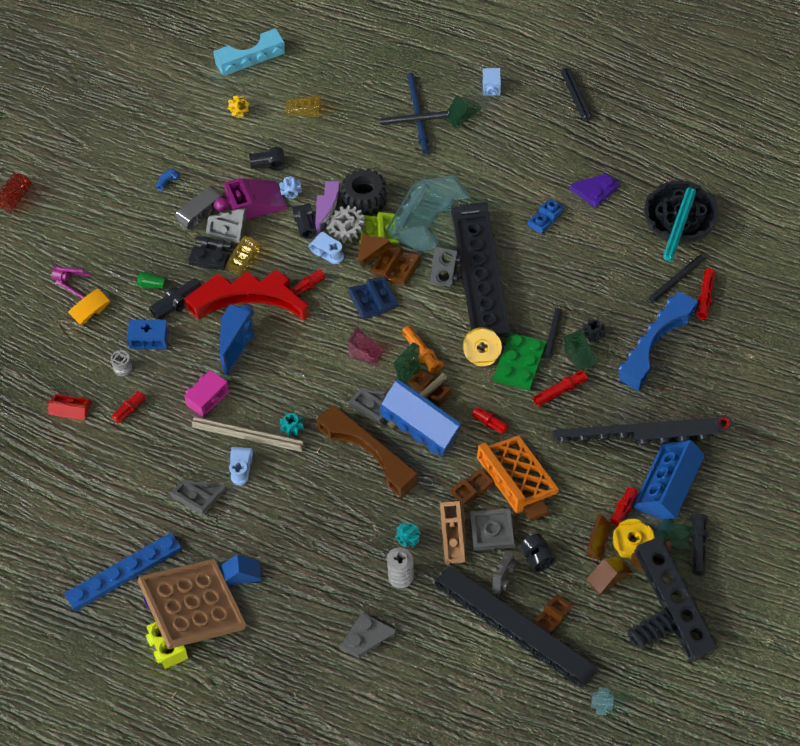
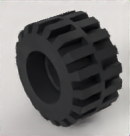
[341,169,387,216]

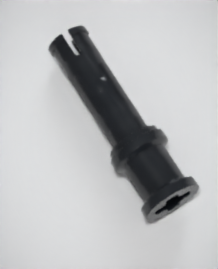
[690,514,709,576]

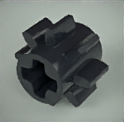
[582,319,605,342]

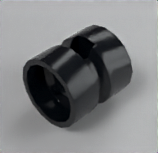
[519,533,556,572]

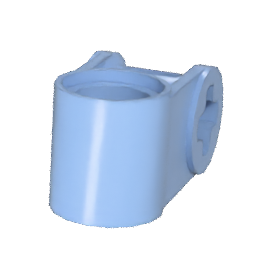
[309,232,344,264]
[229,447,253,485]

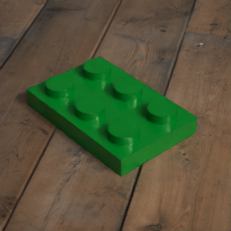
[493,332,546,391]

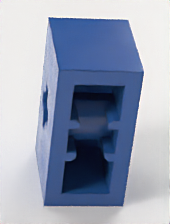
[127,319,169,349]

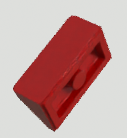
[48,394,92,420]

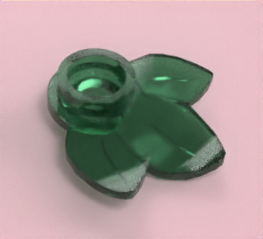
[654,519,691,550]

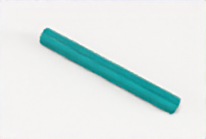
[663,187,696,262]

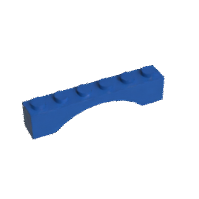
[618,291,698,391]

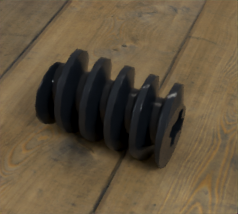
[627,609,674,651]

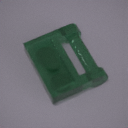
[394,342,421,384]

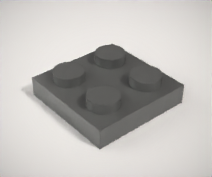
[470,508,514,551]

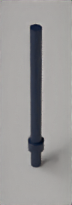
[407,73,429,154]

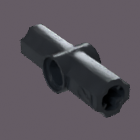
[149,278,202,319]

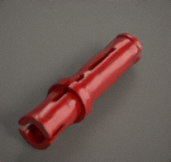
[696,268,716,320]
[532,370,588,408]

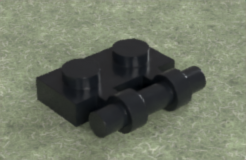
[188,236,232,271]

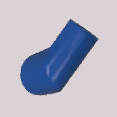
[156,169,179,191]

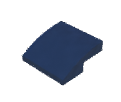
[348,277,399,320]

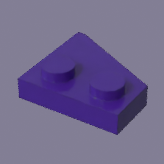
[570,174,620,208]

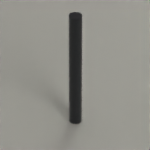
[380,111,449,125]
[648,255,704,303]

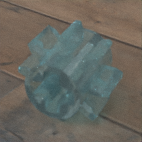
[591,687,614,715]

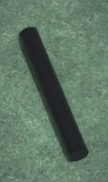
[544,308,562,358]

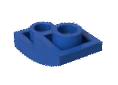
[527,199,565,234]

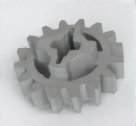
[326,206,366,243]

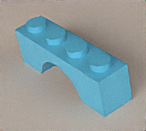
[213,28,285,76]

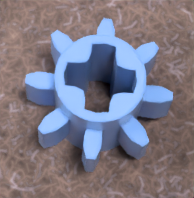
[280,176,302,199]

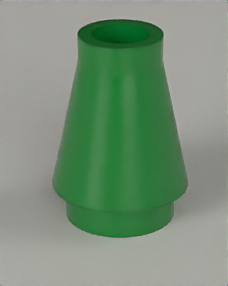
[137,271,165,289]

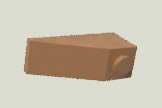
[440,501,466,564]

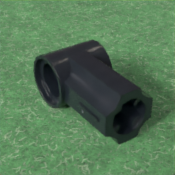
[249,147,285,171]
[292,203,315,239]

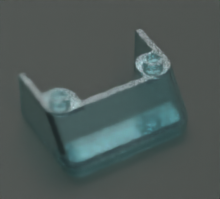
[387,175,470,251]

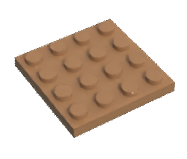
[138,559,246,649]

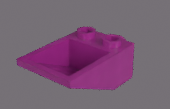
[214,178,287,220]

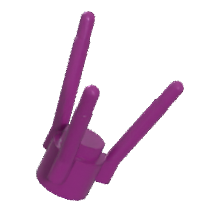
[51,266,91,299]

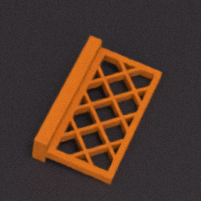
[477,435,559,513]

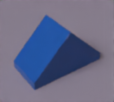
[219,554,262,585]

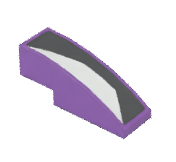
[315,181,340,235]

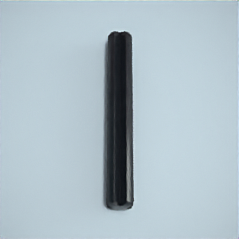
[561,67,591,121]

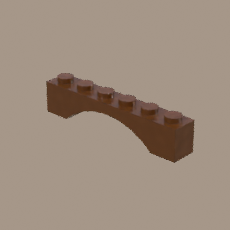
[316,405,418,498]

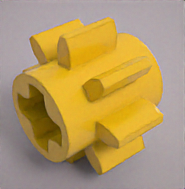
[227,95,249,117]

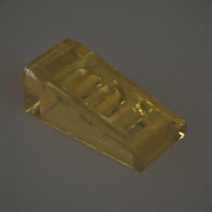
[285,96,321,117]
[225,236,260,276]

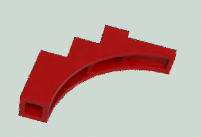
[184,269,309,321]

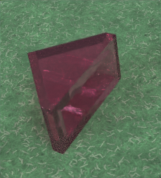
[347,327,383,366]

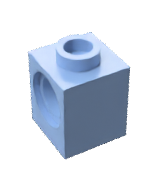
[483,68,501,96]

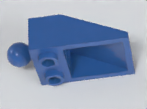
[220,304,255,376]

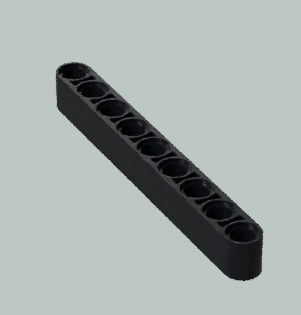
[435,566,597,688]

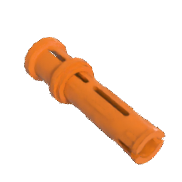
[401,326,444,374]

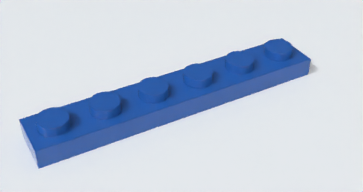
[64,532,182,612]

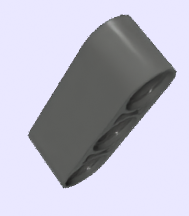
[175,186,226,230]

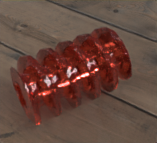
[0,173,32,213]

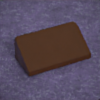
[586,513,611,560]

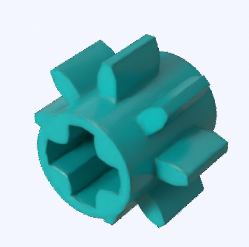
[280,412,304,437]
[395,522,421,547]

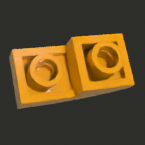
[68,288,111,326]

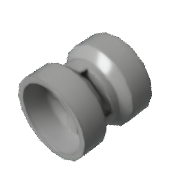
[111,350,132,376]

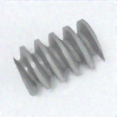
[387,547,414,588]

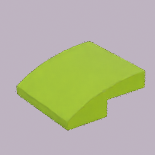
[359,212,399,246]

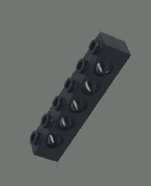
[634,536,717,664]

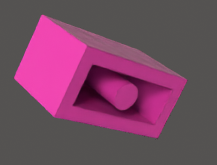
[184,370,229,418]

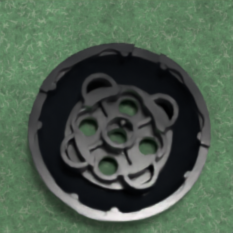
[644,181,718,244]

